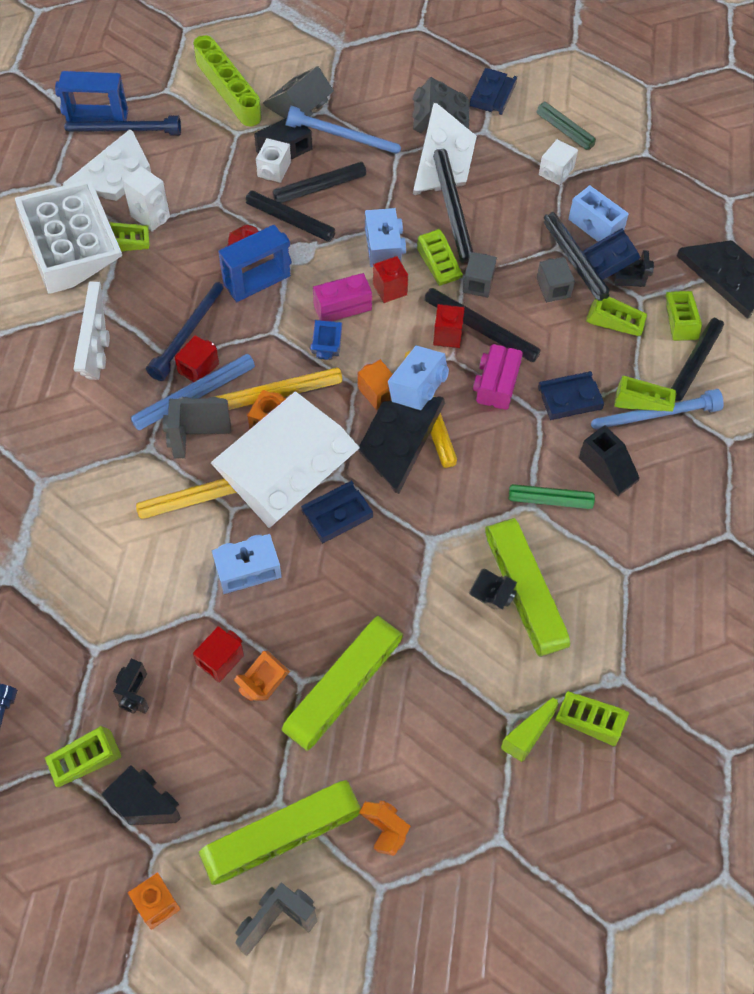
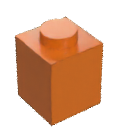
[358,359,393,411]

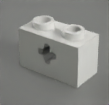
[123,166,170,232]

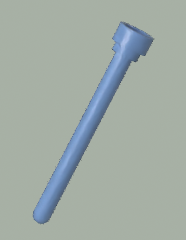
[285,106,401,154]
[591,389,724,430]

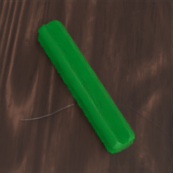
[508,484,595,509]

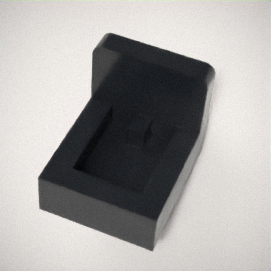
[613,250,654,287]
[469,569,517,610]
[113,658,149,714]

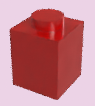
[373,256,408,303]
[433,304,465,348]
[174,335,219,382]
[193,626,244,683]

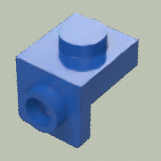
[310,320,343,360]

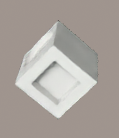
[256,138,291,183]
[539,139,578,185]

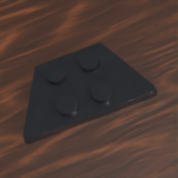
[677,240,754,319]
[358,396,445,494]

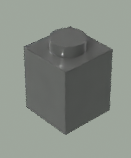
[463,252,497,298]
[536,257,575,303]

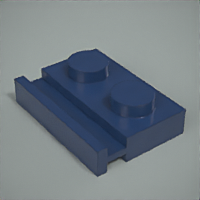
[470,68,517,115]
[583,228,641,280]
[538,371,604,420]
[301,480,373,544]

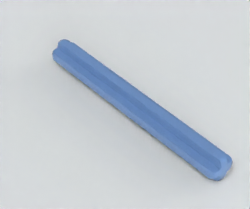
[131,354,255,430]

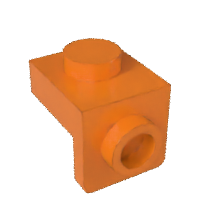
[234,651,290,701]
[359,800,411,856]

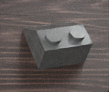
[263,66,334,118]

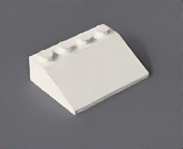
[15,179,122,294]
[211,391,360,528]

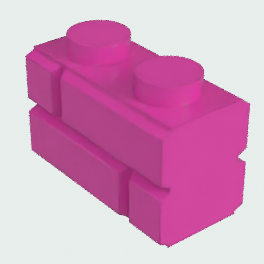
[313,273,372,322]
[473,344,523,410]

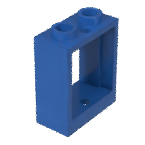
[55,71,128,122]
[218,224,292,303]

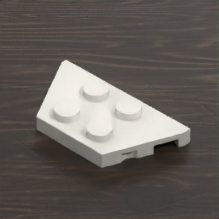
[412,103,477,195]
[63,129,151,201]
[73,282,110,380]

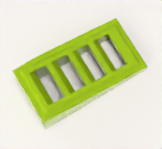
[109,222,150,252]
[417,229,463,286]
[665,291,702,341]
[586,297,647,336]
[614,376,676,412]
[555,691,629,747]
[501,697,559,762]
[45,726,122,788]

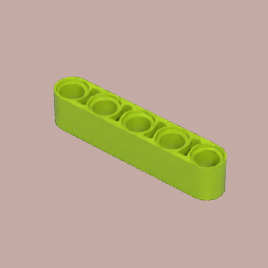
[193,35,261,126]
[485,518,570,657]
[281,616,403,751]
[199,780,361,885]

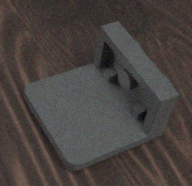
[412,77,469,133]
[163,397,231,459]
[235,882,317,956]

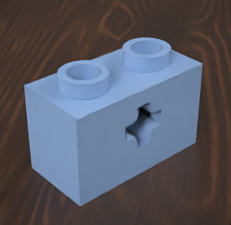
[568,185,629,242]
[365,208,406,267]
[388,346,449,410]
[212,534,282,594]

